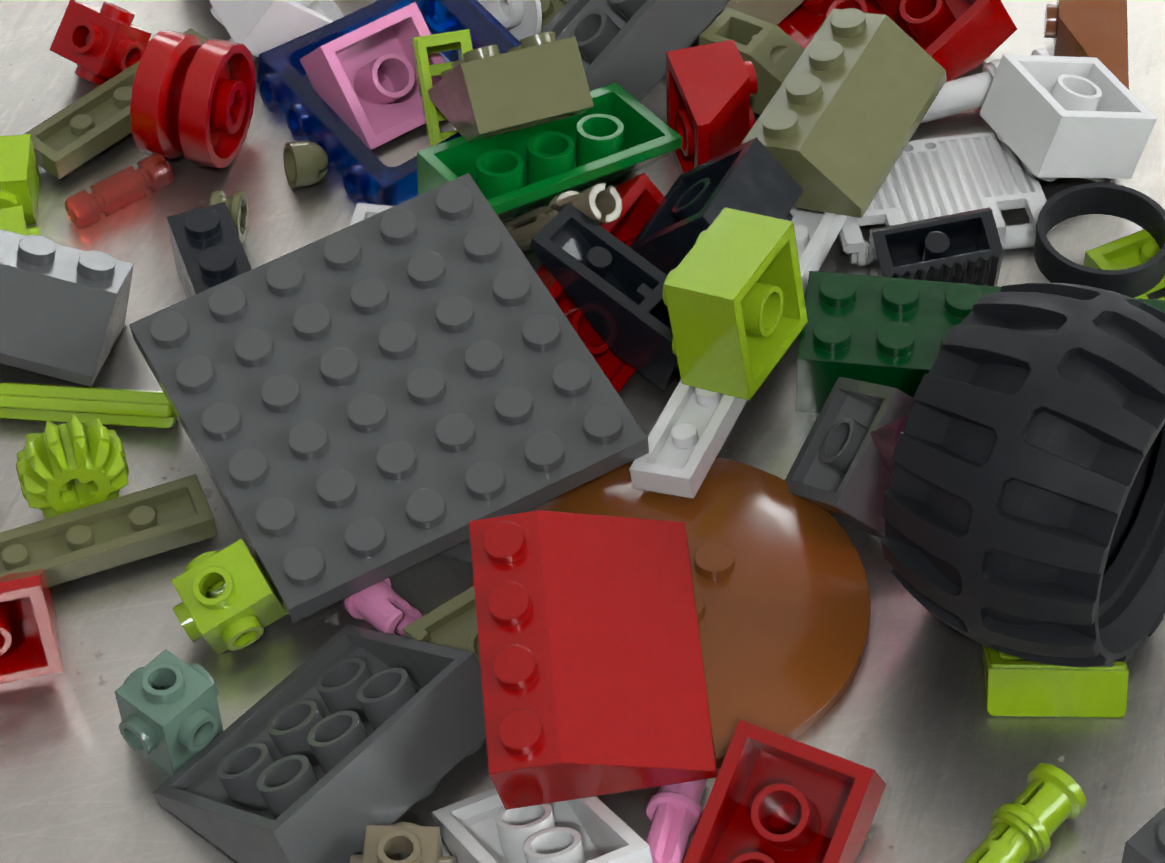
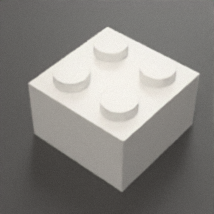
[980,54,1157,182]

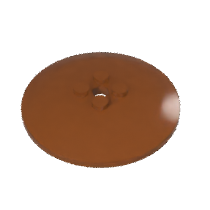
[471,457,871,769]

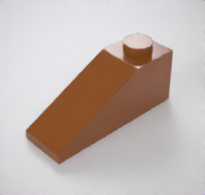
[1044,0,1129,90]

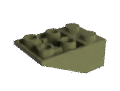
[428,31,594,142]

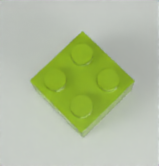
[663,207,808,401]

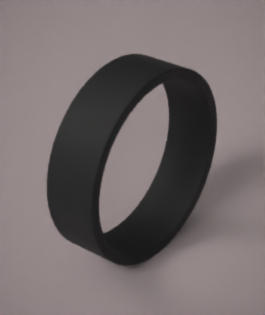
[1034,183,1165,298]

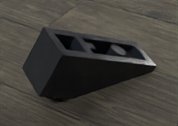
[530,203,680,390]

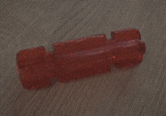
[64,154,173,229]

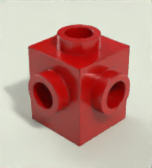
[50,0,152,85]

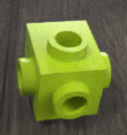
[171,538,287,655]

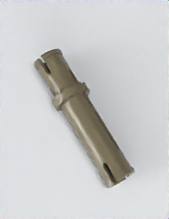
[502,183,622,253]

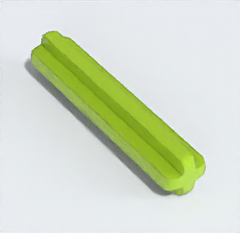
[0,382,177,429]

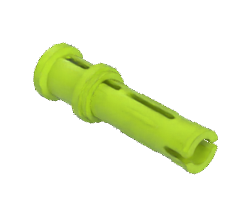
[962,763,1086,863]

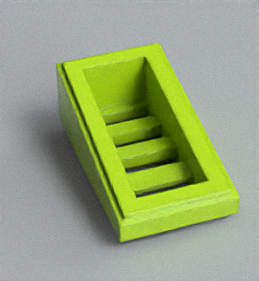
[410,29,473,147]

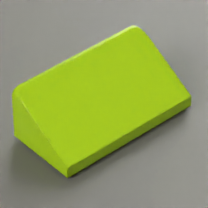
[982,644,1129,718]

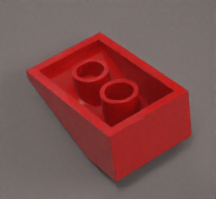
[683,720,886,863]

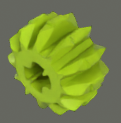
[16,413,129,519]

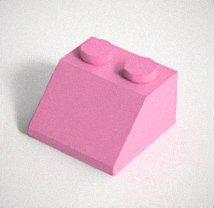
[299,2,445,151]

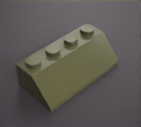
[742,8,947,218]

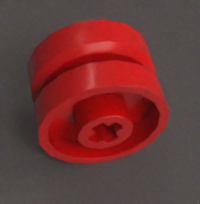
[130,30,256,169]

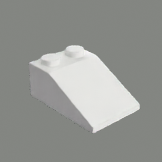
[432,788,653,863]

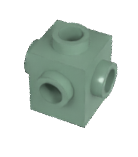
[115,649,224,776]

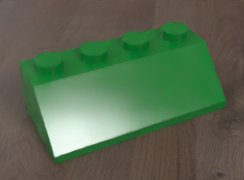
[417,82,682,221]

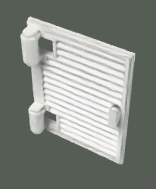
[838,132,1056,267]

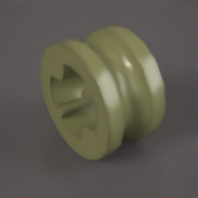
[209,190,249,244]

